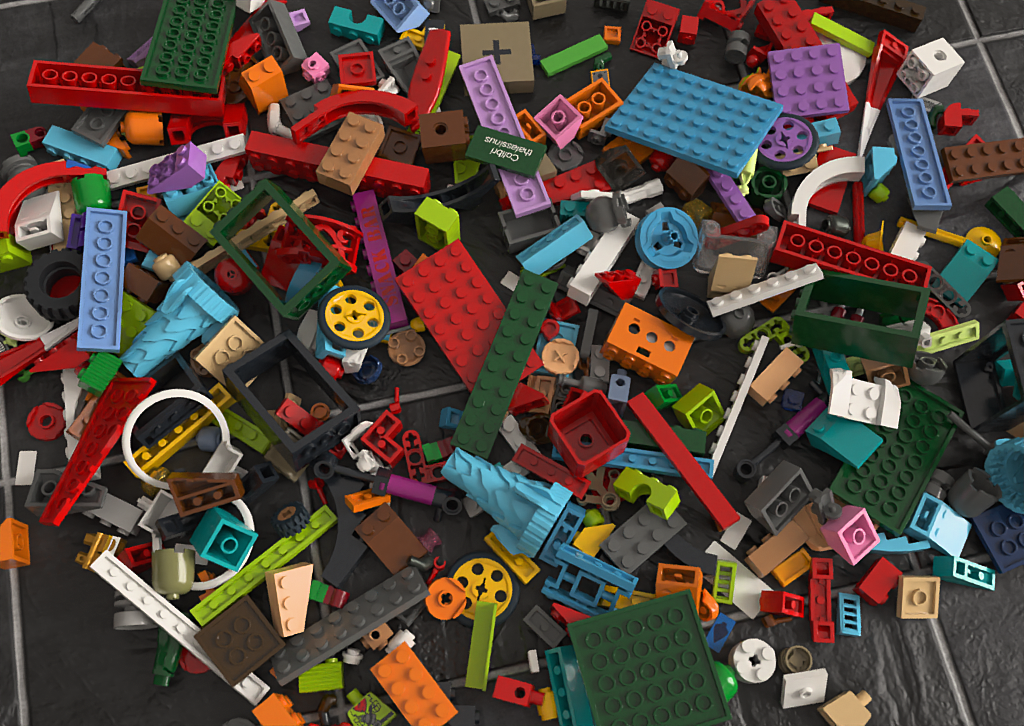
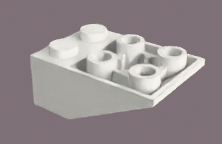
[15,190,64,251]

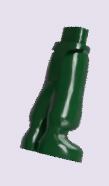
[152,612,197,687]

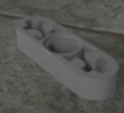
[579,308,598,361]

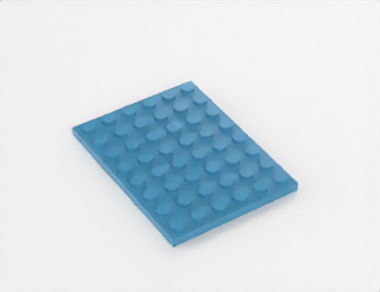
[605,63,783,179]

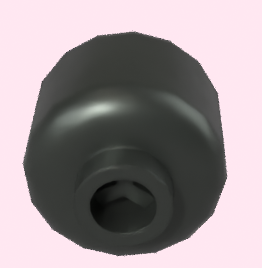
[821,214,850,238]

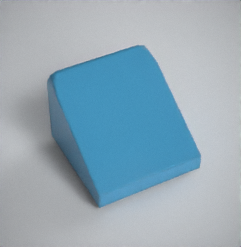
[439,407,464,430]

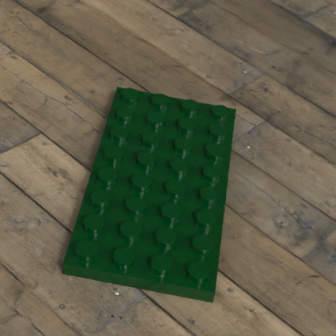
[140,0,238,94]
[829,380,965,538]

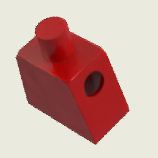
[493,675,545,708]

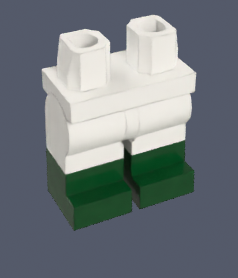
[879,313,932,348]

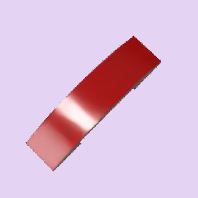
[808,558,835,643]

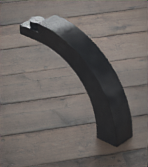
[155,461,280,541]
[643,473,718,578]

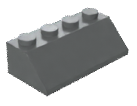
[249,0,308,76]

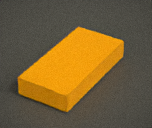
[770,548,811,588]

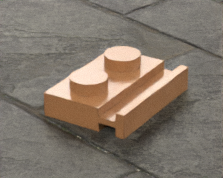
[524,375,556,414]

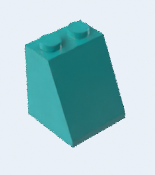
[189,507,258,572]

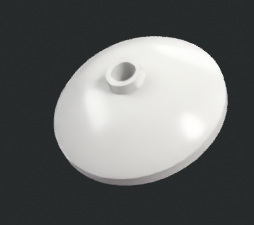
[0,294,54,341]

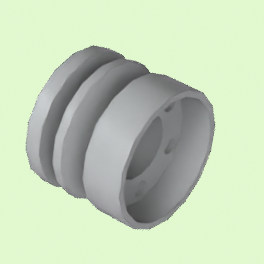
[113,588,159,630]

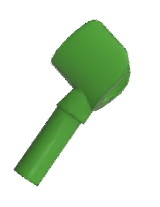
[17,369,36,382]

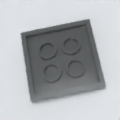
[279,79,346,142]

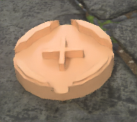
[541,338,579,376]

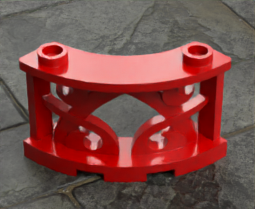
[697,0,756,32]
[276,214,363,275]

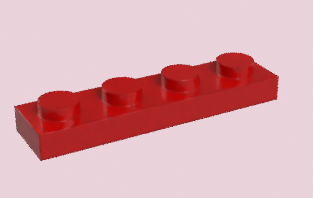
[512,443,591,500]

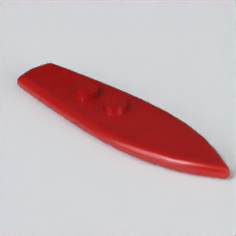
[407,29,451,133]

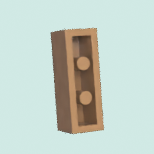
[744,520,810,579]

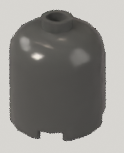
[947,467,1002,518]

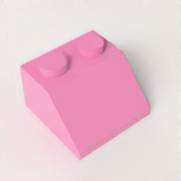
[534,94,584,150]
[820,504,880,566]

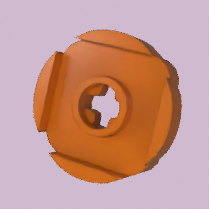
[424,577,466,620]

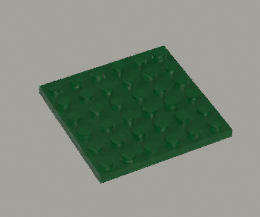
[567,589,732,726]

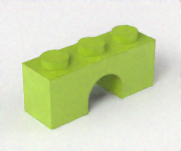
[613,467,681,520]

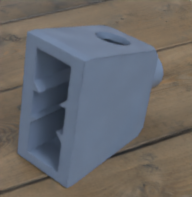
[606,369,631,418]

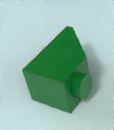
[644,384,683,412]

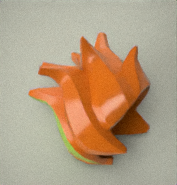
[738,67,773,100]

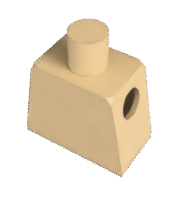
[817,690,872,726]

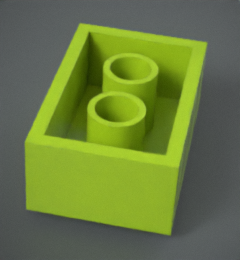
[414,197,461,251]

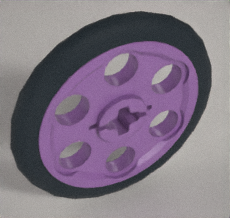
[756,113,820,171]

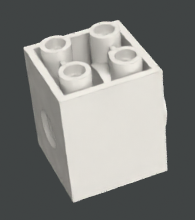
[896,38,965,99]

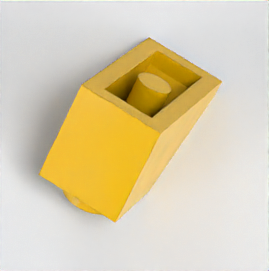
[572,523,616,557]

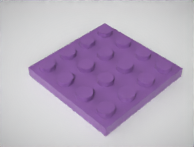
[767,43,850,118]

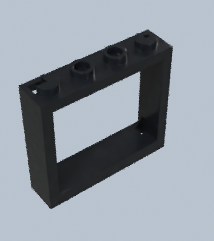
[132,351,214,449]

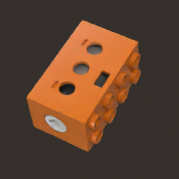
[599,302,695,385]

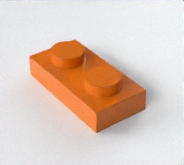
[345,488,391,513]

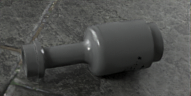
[555,373,607,395]

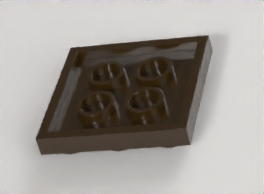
[193,595,286,688]

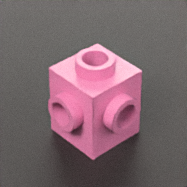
[301,52,331,84]

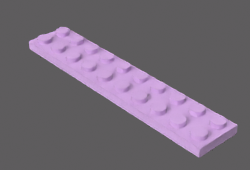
[459,55,551,218]

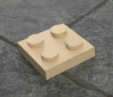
[896,575,940,619]

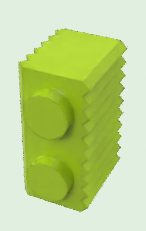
[298,658,345,693]

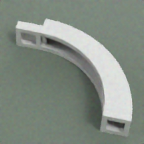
[787,156,865,227]

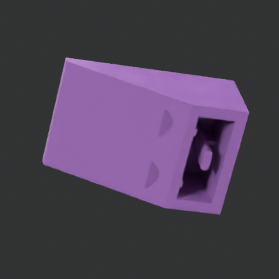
[147,141,207,194]

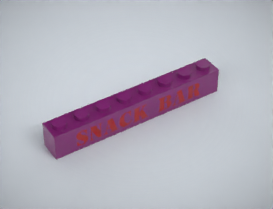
[350,189,408,331]

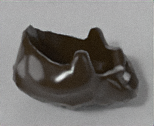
[518,412,552,445]

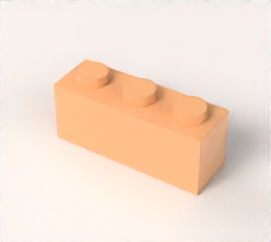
[747,347,804,407]

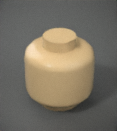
[152,253,181,282]

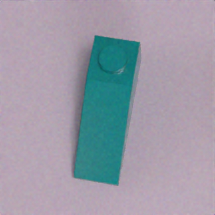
[933,556,995,591]

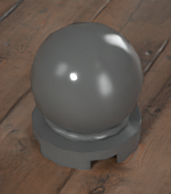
[0,154,47,200]
[585,190,632,233]

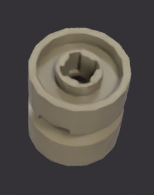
[778,645,812,674]

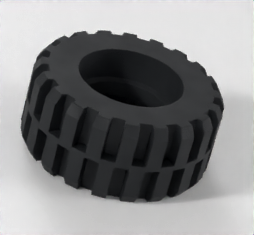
[23,248,83,325]

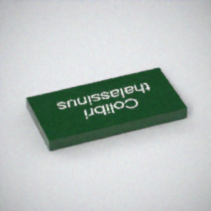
[465,125,547,179]

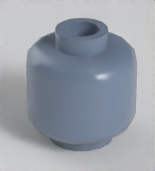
[196,426,222,452]

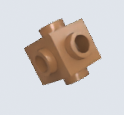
[360,623,394,651]

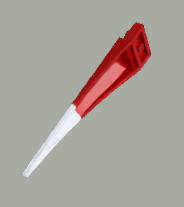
[857,30,909,157]
[0,317,79,386]

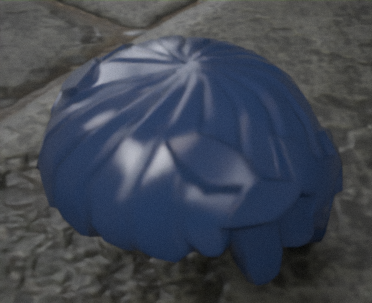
[352,355,383,385]

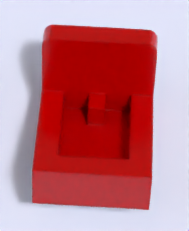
[651,269,678,290]
[549,296,581,322]

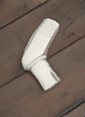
[267,103,292,139]

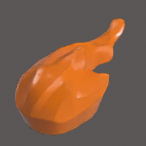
[699,588,719,622]

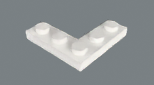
[499,414,541,477]

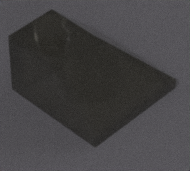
[594,145,647,191]

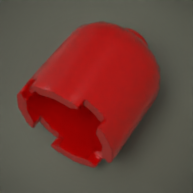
[214,257,253,296]

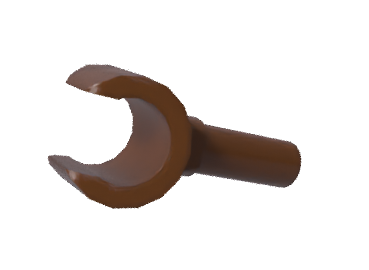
[578,357,591,377]
[761,614,792,628]

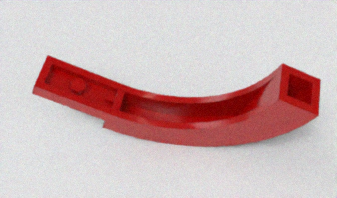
[290,90,418,145]
[0,161,107,239]

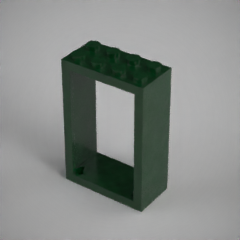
[210,178,353,321]
[789,269,931,368]

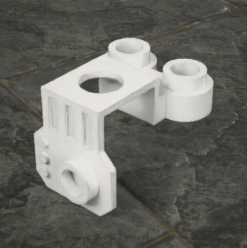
[342,421,384,473]

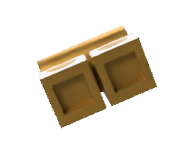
[75,532,128,572]

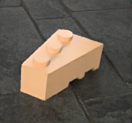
[265,562,313,637]

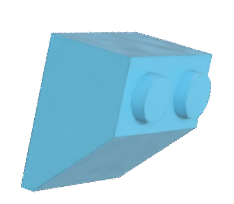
[861,147,897,196]

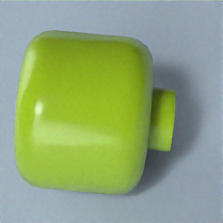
[868,183,890,203]
[582,509,605,527]

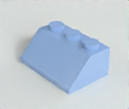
[370,0,430,33]

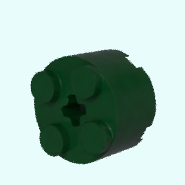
[747,166,788,208]

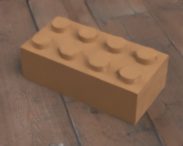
[316,111,385,196]

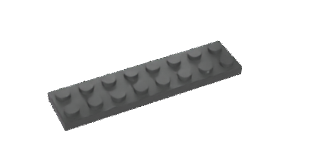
[270,566,431,686]

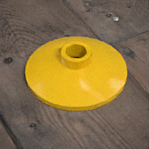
[965,227,1002,257]

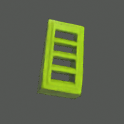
[712,559,737,604]

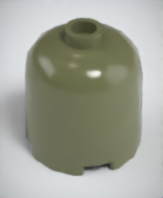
[152,548,196,600]

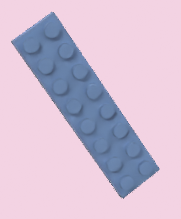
[886,98,952,210]
[77,207,127,353]

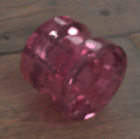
[417,527,443,553]

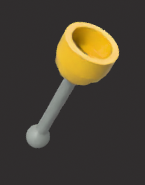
[387,317,425,335]

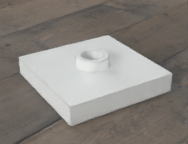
[571,189,613,202]
[781,668,828,709]

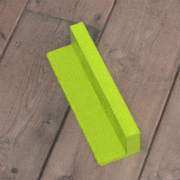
[465,601,498,691]

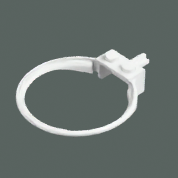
[122,389,249,490]
[137,489,254,591]

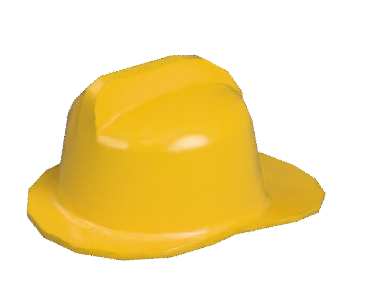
[862,220,884,251]

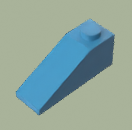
[539,500,586,568]

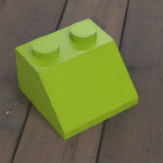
[671,383,726,436]

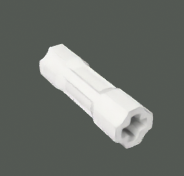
[621,178,664,204]

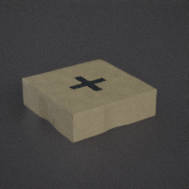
[460,21,534,96]

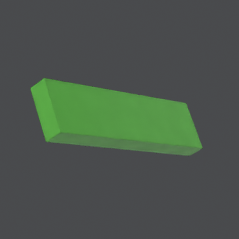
[540,34,608,77]

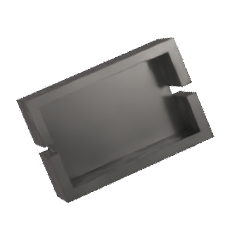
[498,197,561,254]

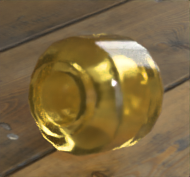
[141,467,171,497]

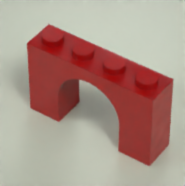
[167,103,248,145]

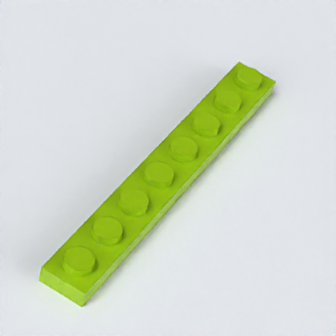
[190,505,338,628]

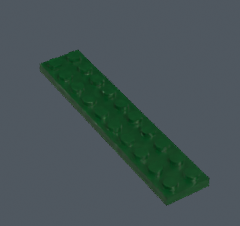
[450,269,559,460]

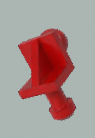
[746,42,773,68]

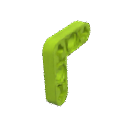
[738,317,810,365]

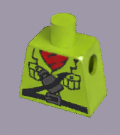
[346,688,398,726]

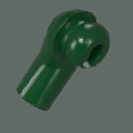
[593,52,612,71]
[928,104,944,130]

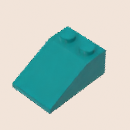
[931,239,999,308]
[805,407,883,469]

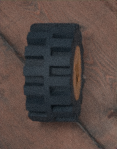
[270,501,311,538]

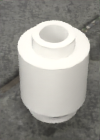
[385,629,415,654]

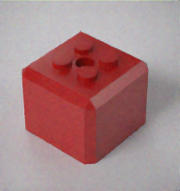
[547,389,631,478]

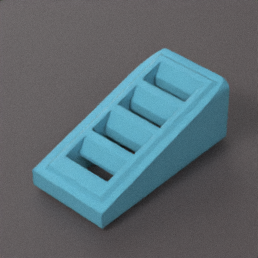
[836,592,861,637]

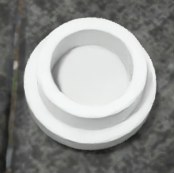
[342,648,363,664]

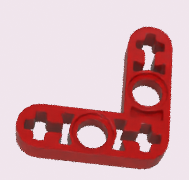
[402,430,448,485]

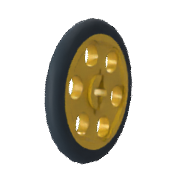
[317,285,391,350]
[443,551,520,628]

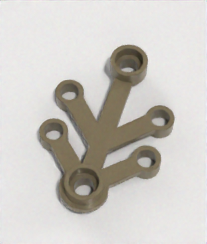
[576,466,620,512]

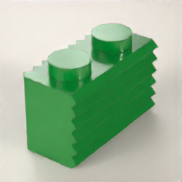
[77,352,123,397]

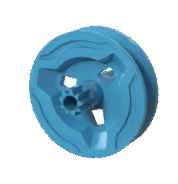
[635,207,699,270]

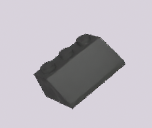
[744,460,813,536]

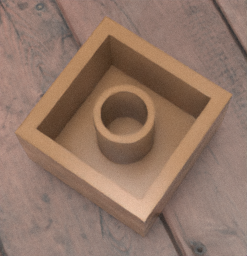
[860,358,911,388]

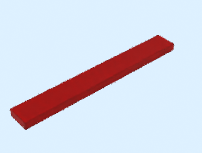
[627,392,740,531]

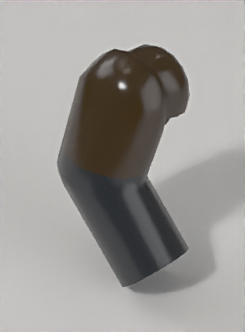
[317,694,337,726]

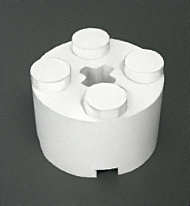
[728,639,776,684]

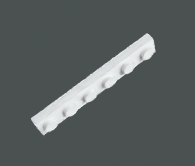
[706,263,824,317]

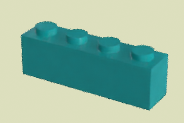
[545,645,594,726]

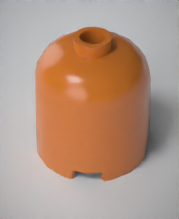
[120,110,164,146]

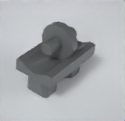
[808,488,842,525]

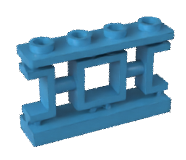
[541,543,639,617]

